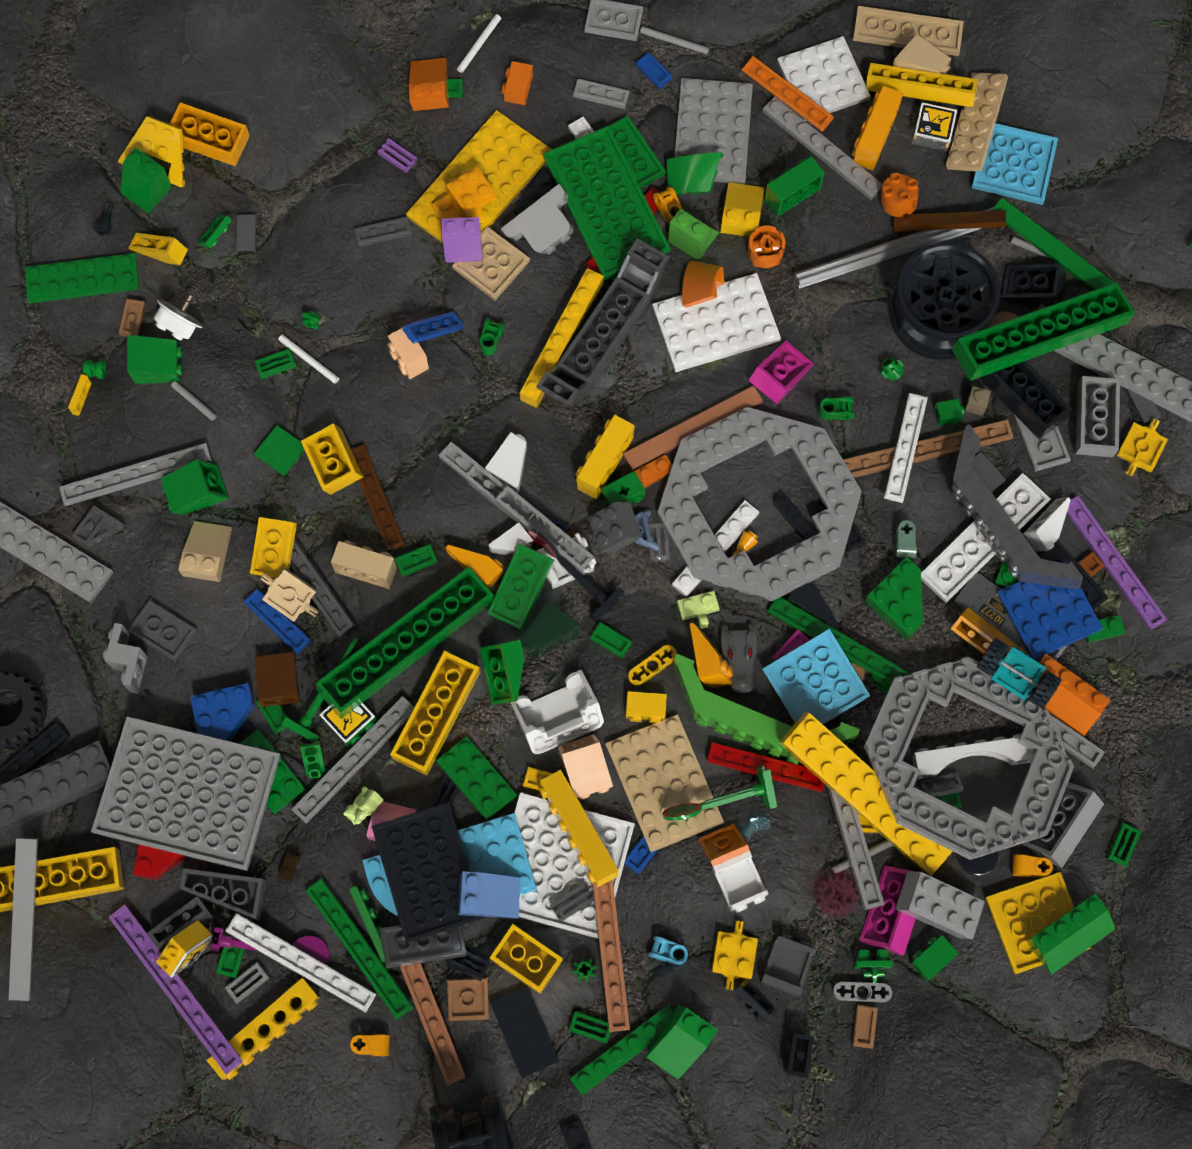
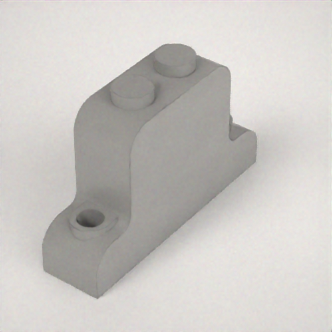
[501,184,573,255]

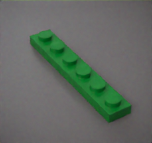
[570,1005,673,1095]

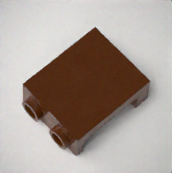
[255,651,300,707]

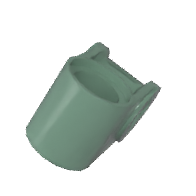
[895,520,917,558]

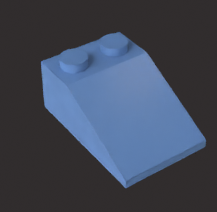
[458,871,521,919]

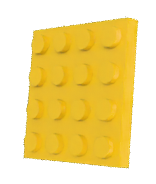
[985,872,1090,975]

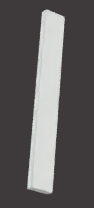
[226,913,376,1013]

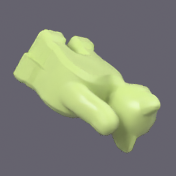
[344,787,384,825]

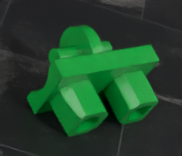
[300,741,326,778]
[854,950,893,983]

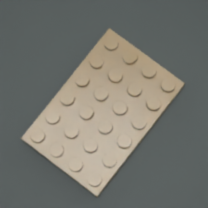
[605,714,724,852]

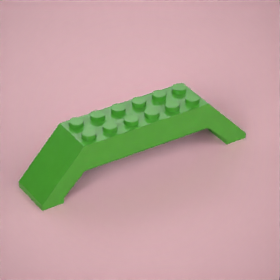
[673,654,860,765]

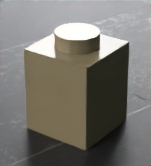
[964,386,991,416]

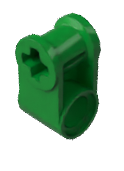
[480,318,505,356]
[817,397,855,420]

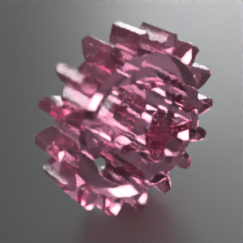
[815,875,860,920]

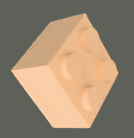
[387,328,429,380]

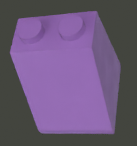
[442,217,482,263]

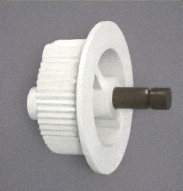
[154,293,203,341]

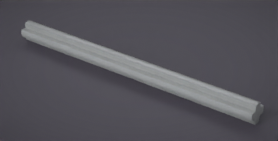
[794,207,994,289]

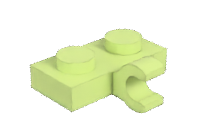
[677,591,720,629]

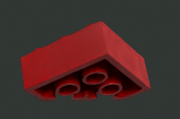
[133,844,188,880]

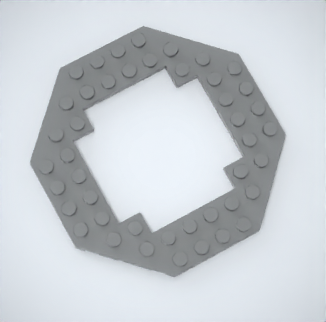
[658,407,862,601]
[864,657,1074,860]

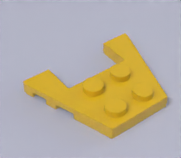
[118,116,185,188]

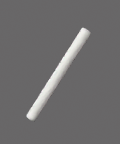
[457,14,501,73]
[278,334,339,384]

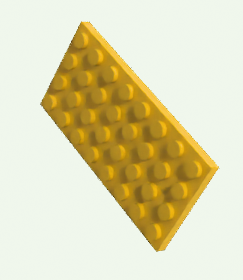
[406,110,552,243]

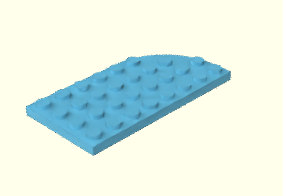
[362,813,537,916]

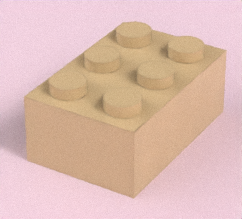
[331,541,397,589]

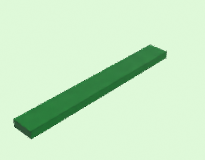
[992,198,1115,291]
[768,597,911,685]
[305,878,414,1020]

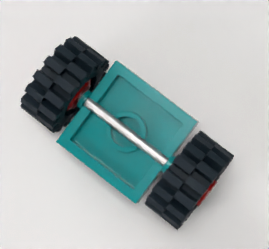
[976,638,1062,709]

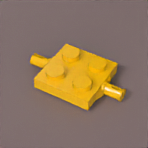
[1117,418,1168,476]
[711,921,758,990]

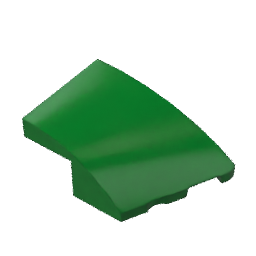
[667,152,723,195]

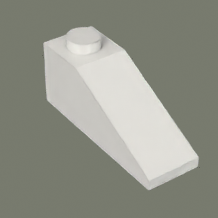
[1023,497,1070,552]

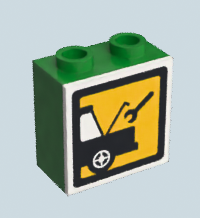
[320,703,377,747]

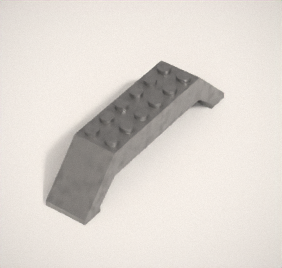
[536,238,669,407]
[952,424,1083,589]

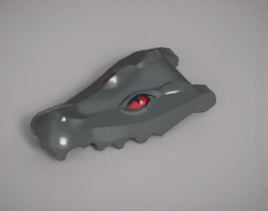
[720,624,758,694]

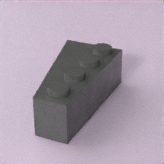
[180,868,266,921]

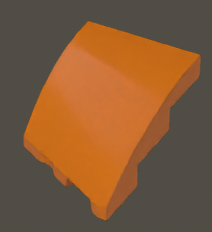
[682,260,725,308]

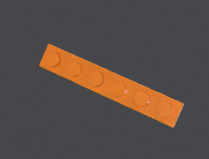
[741,56,834,132]

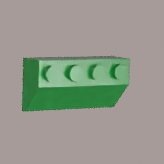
[1026,893,1115,975]

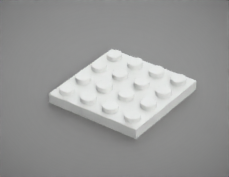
[777,36,871,121]

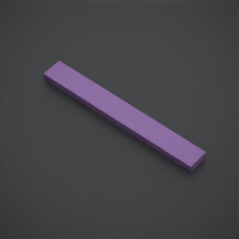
[1066,495,1167,631]

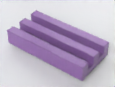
[377,138,417,174]

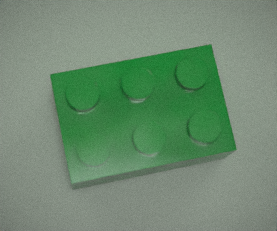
[764,156,825,217]

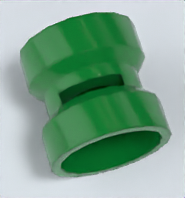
[83,359,106,379]

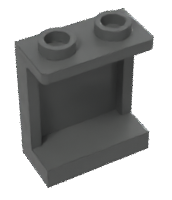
[760,934,816,997]

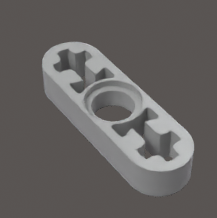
[832,982,892,1003]

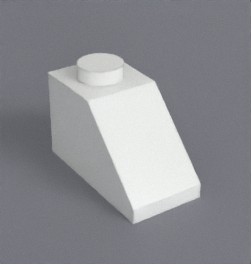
[488,523,533,556]

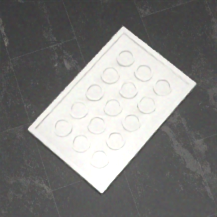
[652,273,781,372]

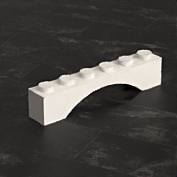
[912,734,1034,780]

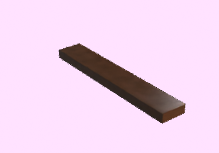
[894,210,1006,232]
[351,444,405,553]

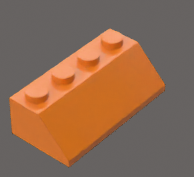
[1033,654,1111,736]

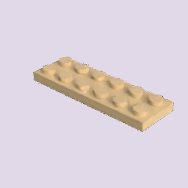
[853,6,964,56]
[946,73,1008,172]

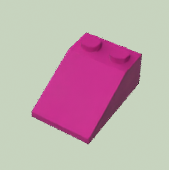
[749,341,814,404]

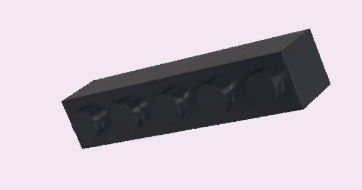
[774,495,817,541]

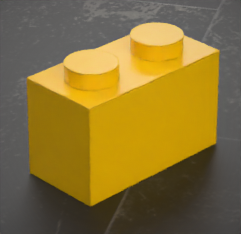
[626,691,667,723]

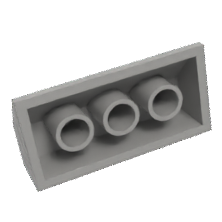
[1022,782,1104,868]

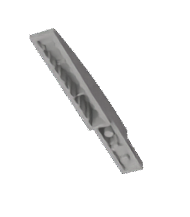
[439,442,594,572]

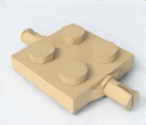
[260,568,319,621]

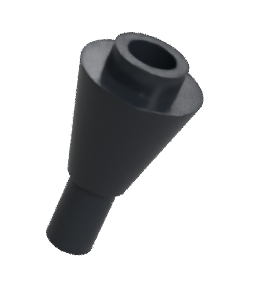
[93,203,113,236]

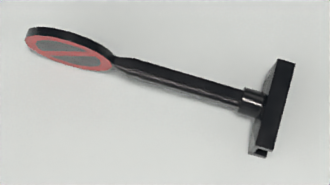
[529,528,624,622]

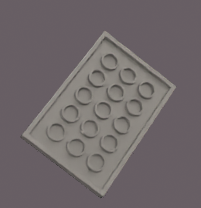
[675,78,753,184]

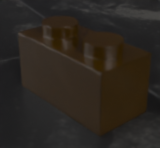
[278,853,300,882]

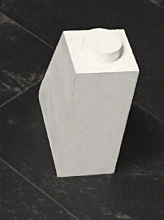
[485,432,527,493]

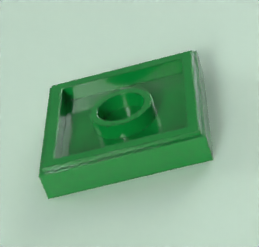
[254,425,305,477]

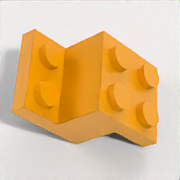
[432,167,497,221]

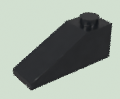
[788,582,840,630]

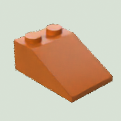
[409,58,449,111]

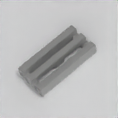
[225,962,270,1004]

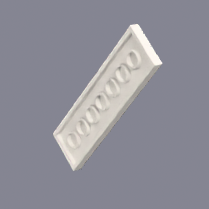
[921,473,1051,603]

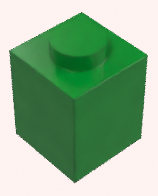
[934,399,964,426]

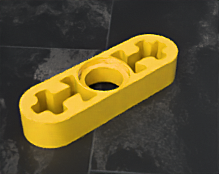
[628,645,677,687]

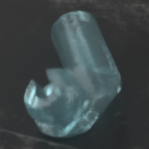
[742,817,771,839]

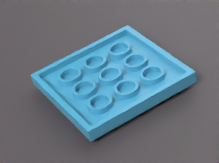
[972,123,1058,205]
[763,629,870,725]

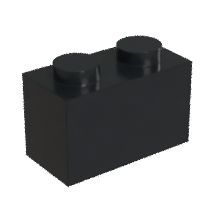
[785,1033,814,1079]

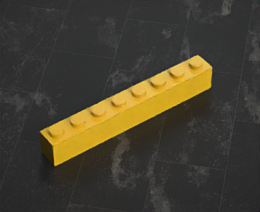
[520,268,604,408]

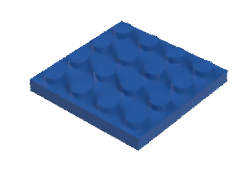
[997,561,1103,660]

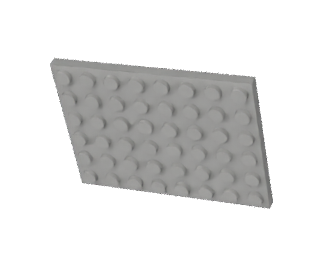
[91,717,281,871]

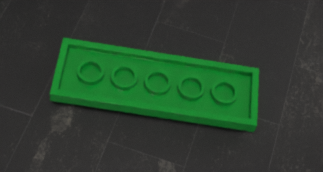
[25,253,140,303]

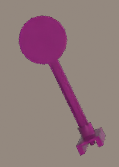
[210,927,329,965]

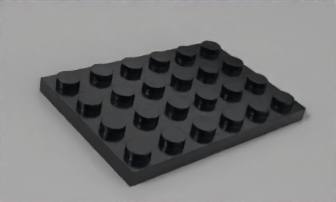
[371,802,484,943]

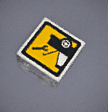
[912,103,957,151]

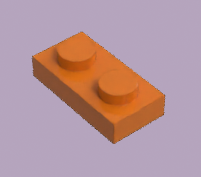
[635,455,673,488]

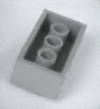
[1075,376,1120,457]
[896,871,985,940]

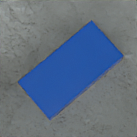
[635,52,672,89]

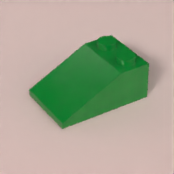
[479,640,524,705]
[645,1005,718,1079]

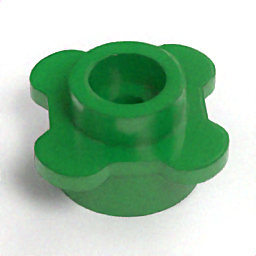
[302,311,320,329]

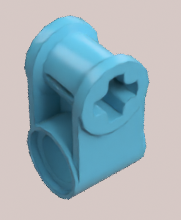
[648,936,688,965]

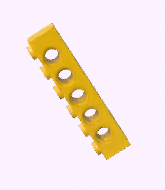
[206,978,320,1080]

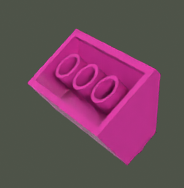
[859,866,916,956]

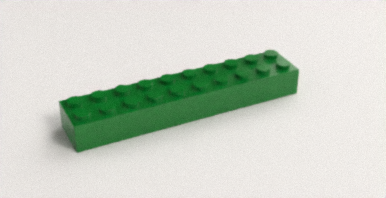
[952,283,1135,381]
[316,567,494,719]

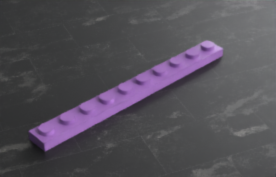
[109,904,243,1074]

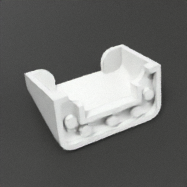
[510,670,604,754]

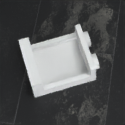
[537,533,596,589]
[711,850,769,913]

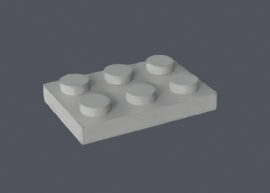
[585,0,643,41]

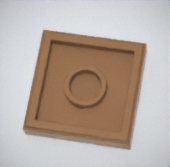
[447,978,489,1021]

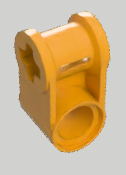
[653,187,683,224]
[1012,855,1053,878]
[350,1035,390,1056]

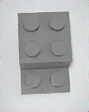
[103,623,148,694]

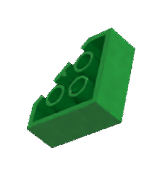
[865,557,923,641]

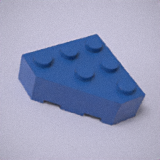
[190,683,256,742]

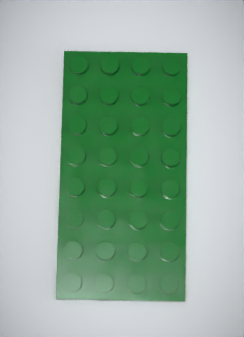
[543,126,671,280]

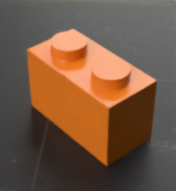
[501,61,533,105]

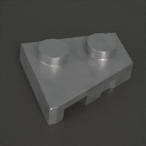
[72,506,125,548]

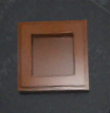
[1078,551,1105,577]

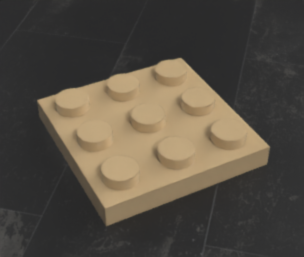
[452,227,530,300]

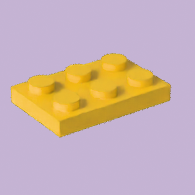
[250,517,297,578]

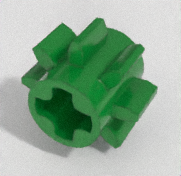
[880,357,904,380]
[572,957,597,983]

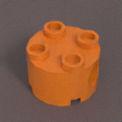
[881,173,919,217]
[747,225,786,268]

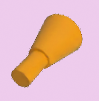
[731,530,758,557]

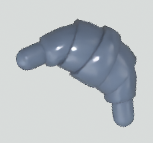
[635,509,659,551]

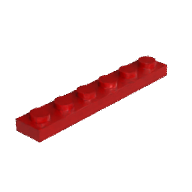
[707,743,824,792]

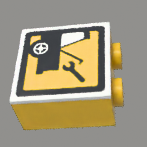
[156,920,213,978]

